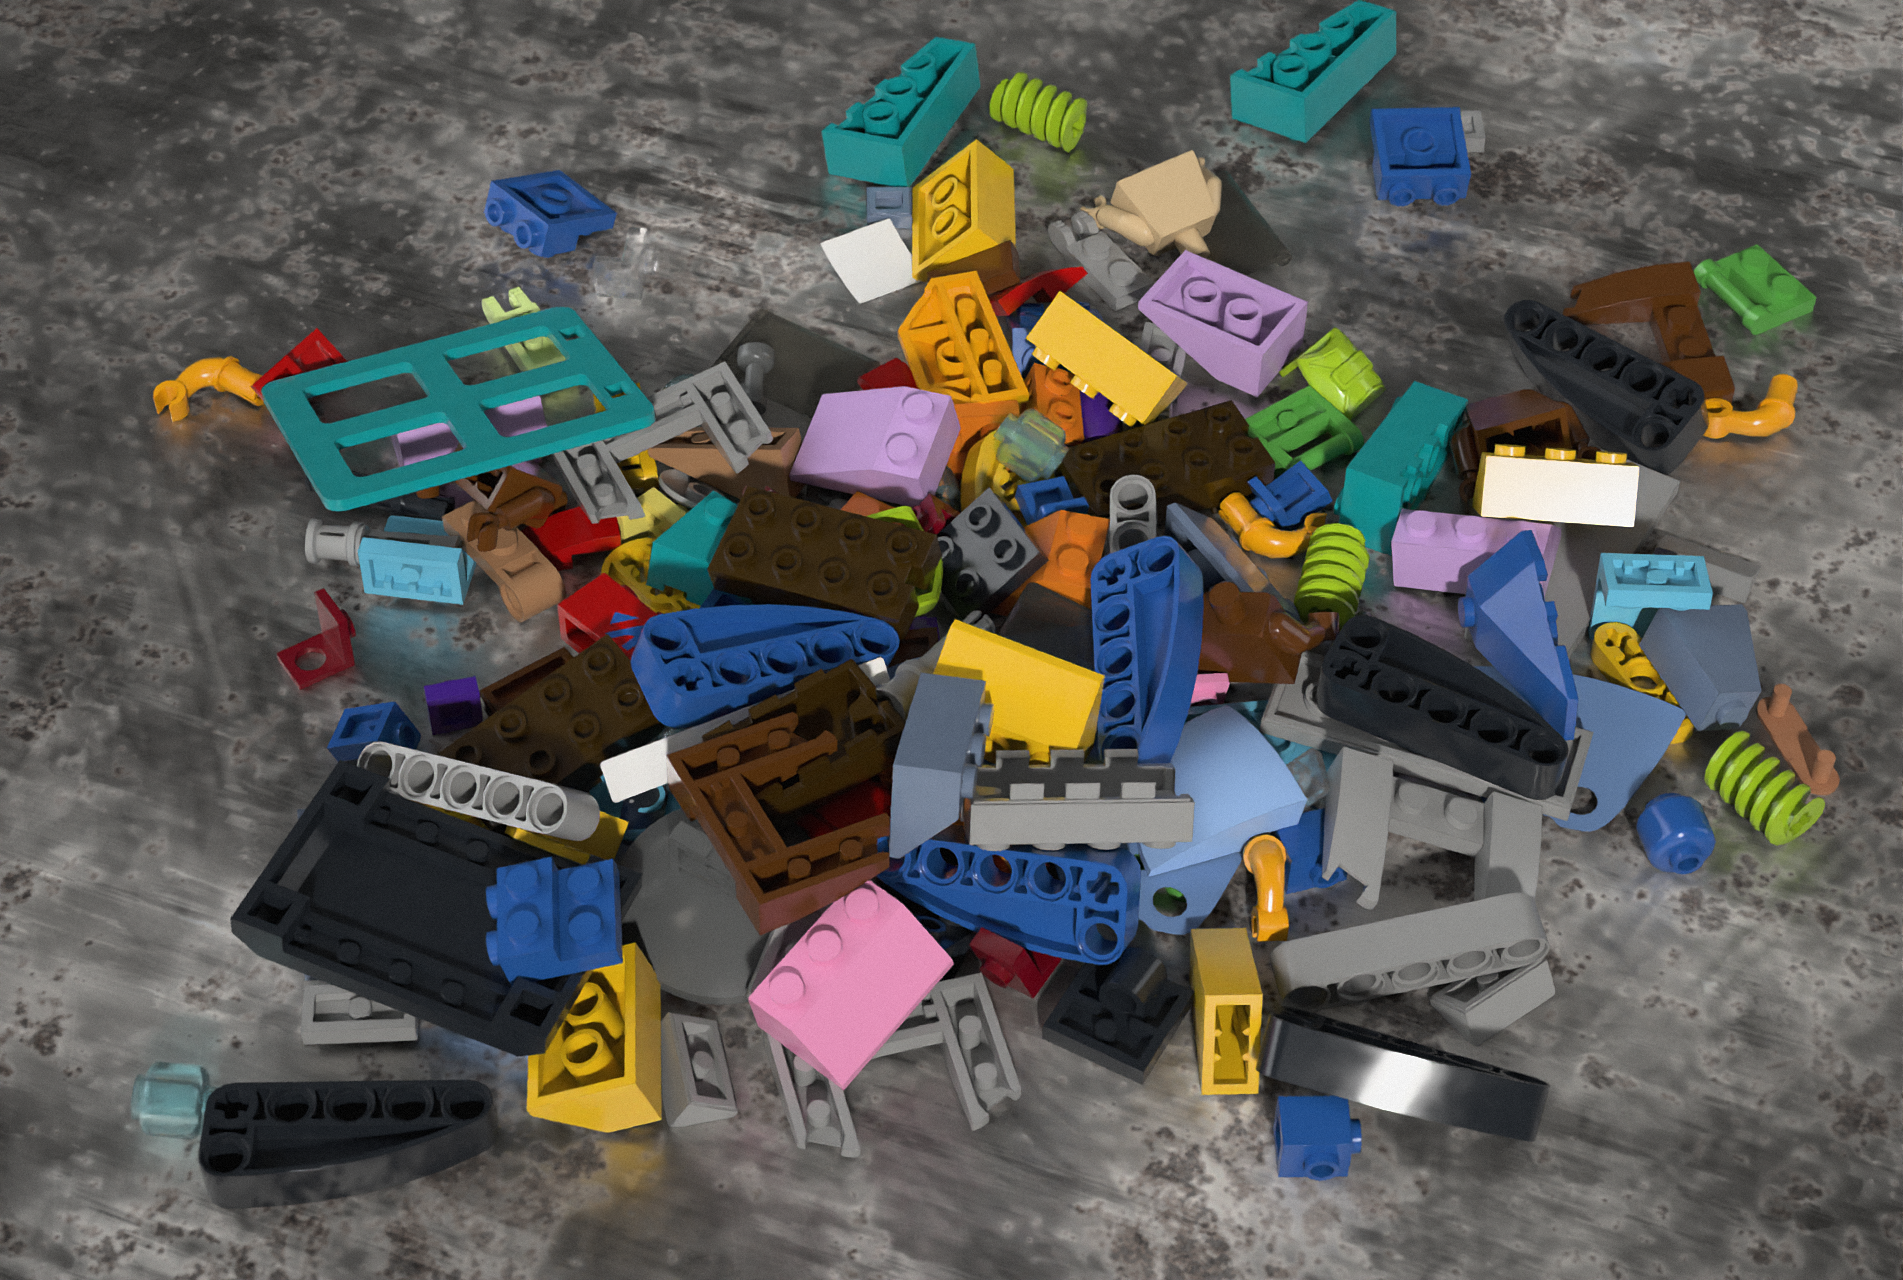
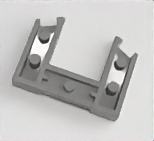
[552,362,773,524]
[1322,746,1542,910]
[764,972,1022,1158]

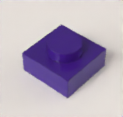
[424,676,483,735]

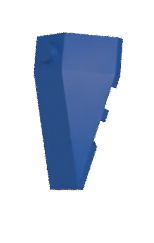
[1458,530,1579,740]

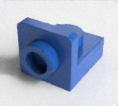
[327,701,421,762]

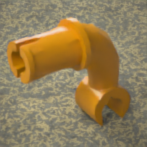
[153,356,264,422]
[1704,374,1798,438]
[1219,492,1327,559]
[1242,834,1289,941]

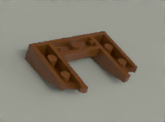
[1562,261,1735,403]
[666,712,890,936]

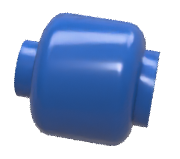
[1636,792,1716,875]

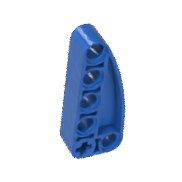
[1090,536,1204,764]
[630,604,900,728]
[876,824,1141,965]

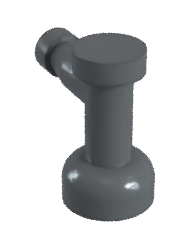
[737,342,775,415]

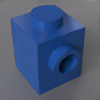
[1270,808,1348,895]
[1273,1096,1362,1181]

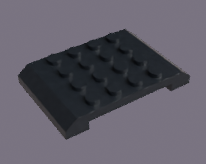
[230,760,643,1057]

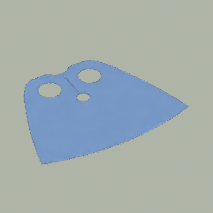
[1474,666,1686,832]

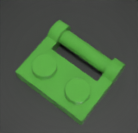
[1694,244,1817,335]
[1245,385,1364,479]

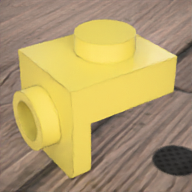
[617,487,689,545]

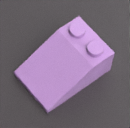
[1138,250,1308,397]
[789,386,961,507]

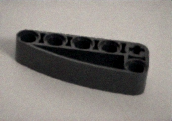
[1504,300,1709,475]
[1316,615,1569,800]
[1255,1006,1550,1142]
[198,1080,498,1209]

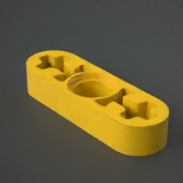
[1590,622,1695,744]

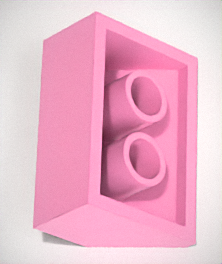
[748,880,954,1090]

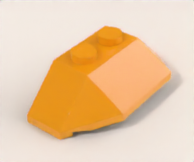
[898,271,1029,404]

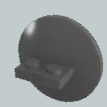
[620,808,811,1005]

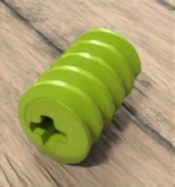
[989,71,1087,153]
[1294,523,1370,631]
[1704,731,1825,846]

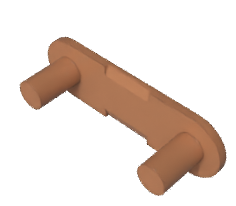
[1756,684,1840,795]

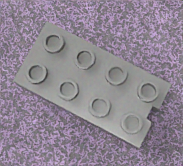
[959,749,1195,851]

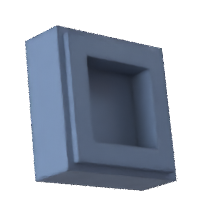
[867,187,912,229]

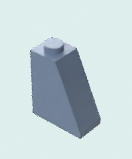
[1639,604,1761,731]

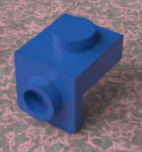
[1248,461,1333,531]
[1015,476,1089,526]

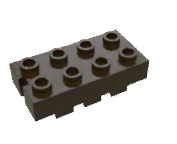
[1054,400,1275,523]
[707,486,942,640]
[436,634,669,839]
[701,658,906,832]

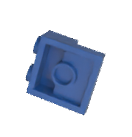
[1369,107,1471,207]
[484,170,617,258]
[486,857,623,986]

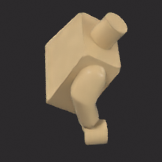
[1080,150,1222,259]

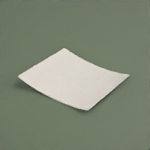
[820,218,921,304]

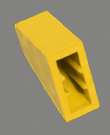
[1189,928,1263,1095]

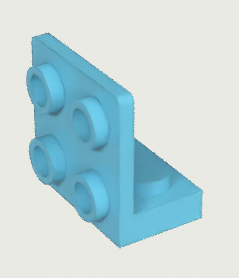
[358,515,477,605]
[1588,553,1713,640]

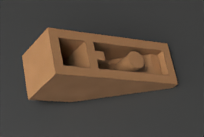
[647,427,806,499]

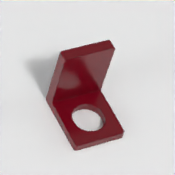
[277,588,356,690]

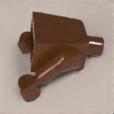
[1450,389,1602,515]
[416,443,568,552]
[1198,582,1340,684]

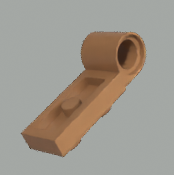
[442,500,567,622]

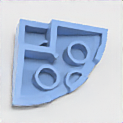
[1137,705,1307,877]

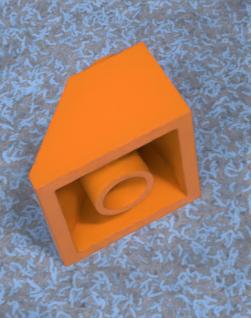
[991,510,1110,628]

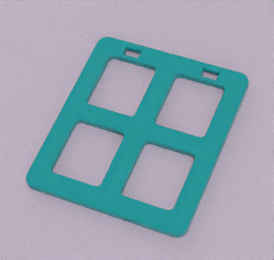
[261,307,656,511]

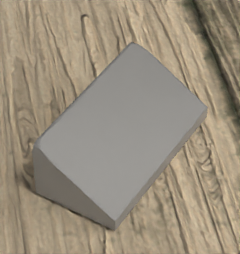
[1654,534,1761,603]
[1429,958,1555,1046]
[661,1012,738,1127]

